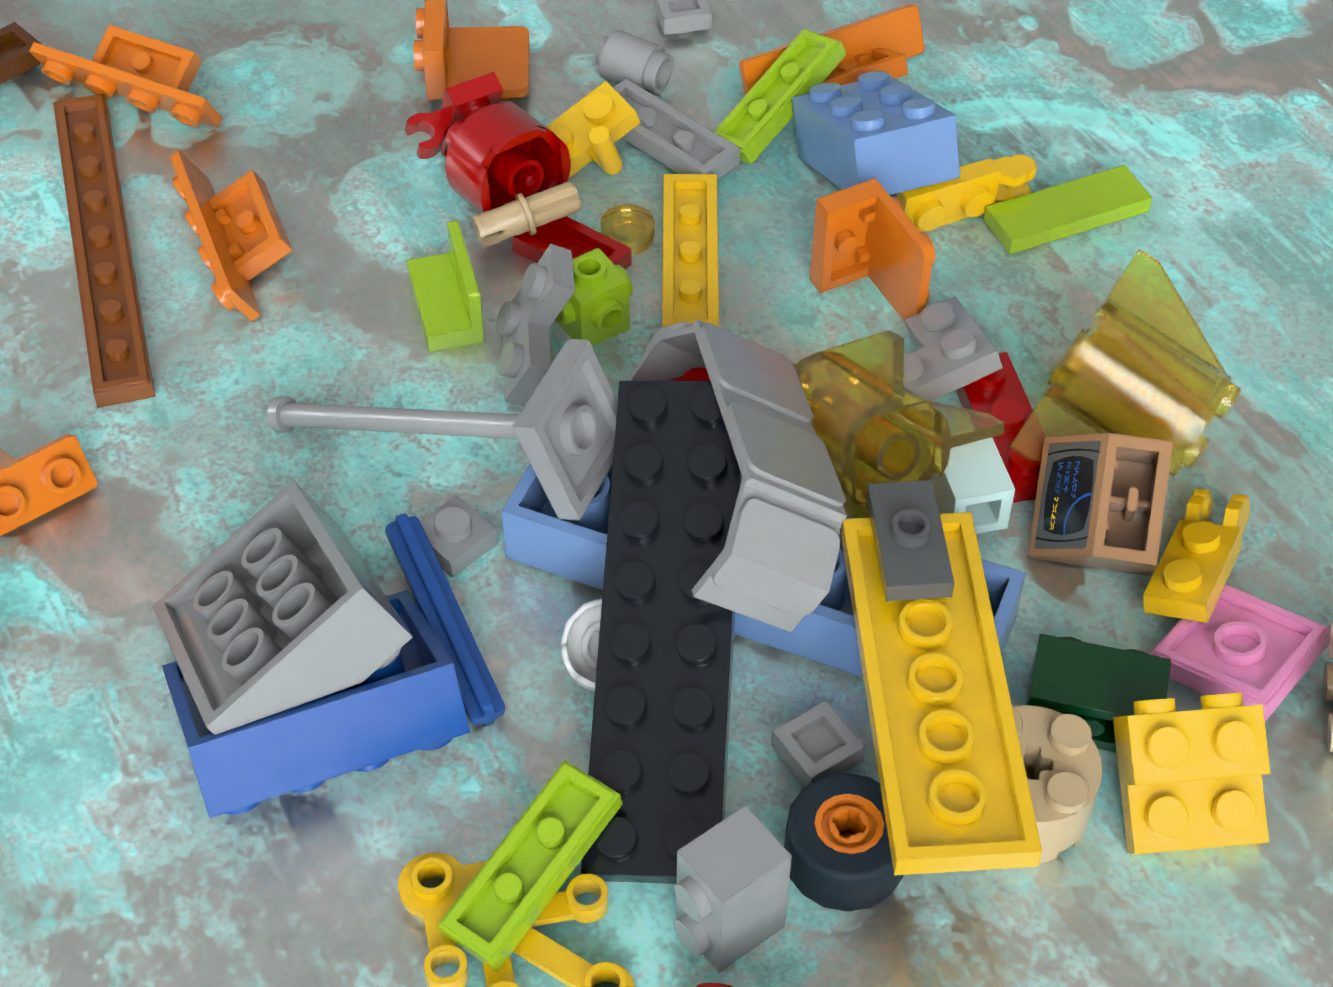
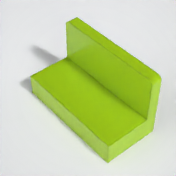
[406,220,484,352]

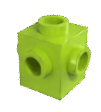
[555,248,633,346]

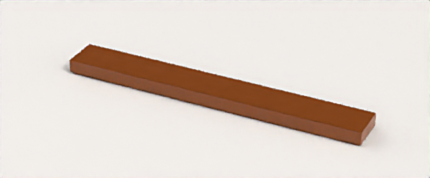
[53,94,155,408]

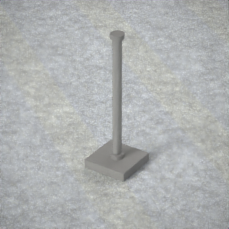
[267,339,618,520]

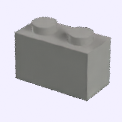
[674,805,792,973]

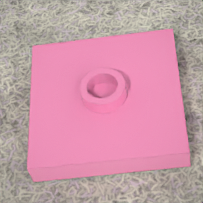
[1150,584,1330,722]

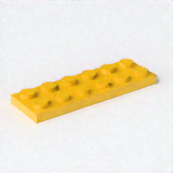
[841,512,1042,876]

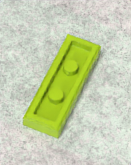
[714,29,847,165]
[983,165,1153,255]
[437,760,623,972]

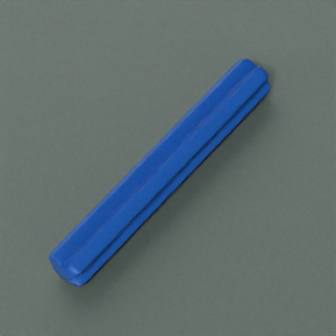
[385,513,505,727]

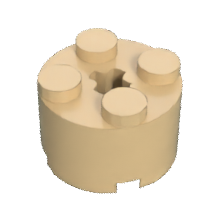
[1012,705,1102,864]

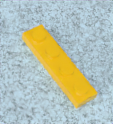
[662,174,719,327]

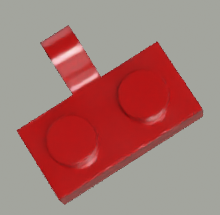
[405,72,503,159]

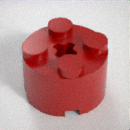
[445,101,571,213]

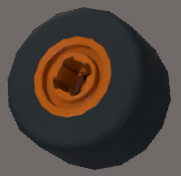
[784,773,904,912]

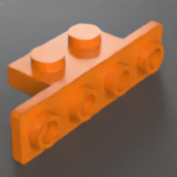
[739,4,925,95]
[29,25,223,128]
[170,150,293,322]
[0,434,97,536]

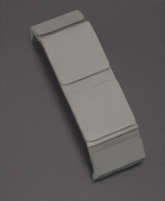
[630,319,847,632]

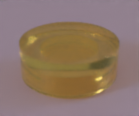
[601,204,655,255]

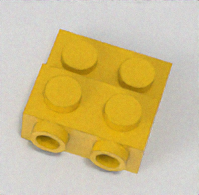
[1113,692,1271,854]

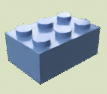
[792,71,960,195]

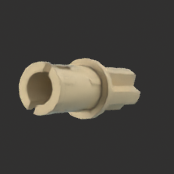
[471,182,581,249]

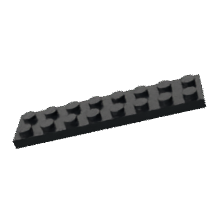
[580,381,742,884]

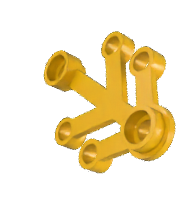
[398,852,635,987]

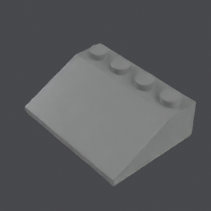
[152,480,413,735]

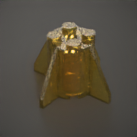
[1009,249,1241,476]
[793,330,1004,518]

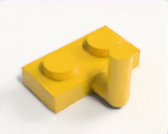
[546,81,641,178]

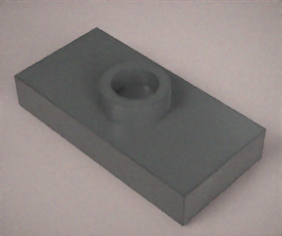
[866,480,955,602]

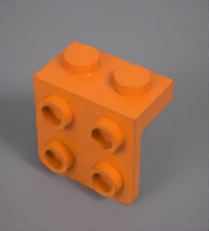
[413,0,529,100]
[809,178,935,321]

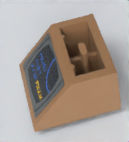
[1027,433,1174,576]

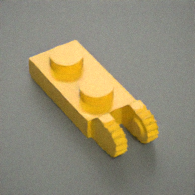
[896,153,1037,232]
[1143,489,1250,623]

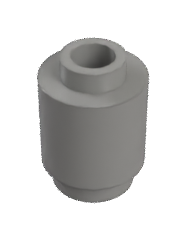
[595,30,674,94]

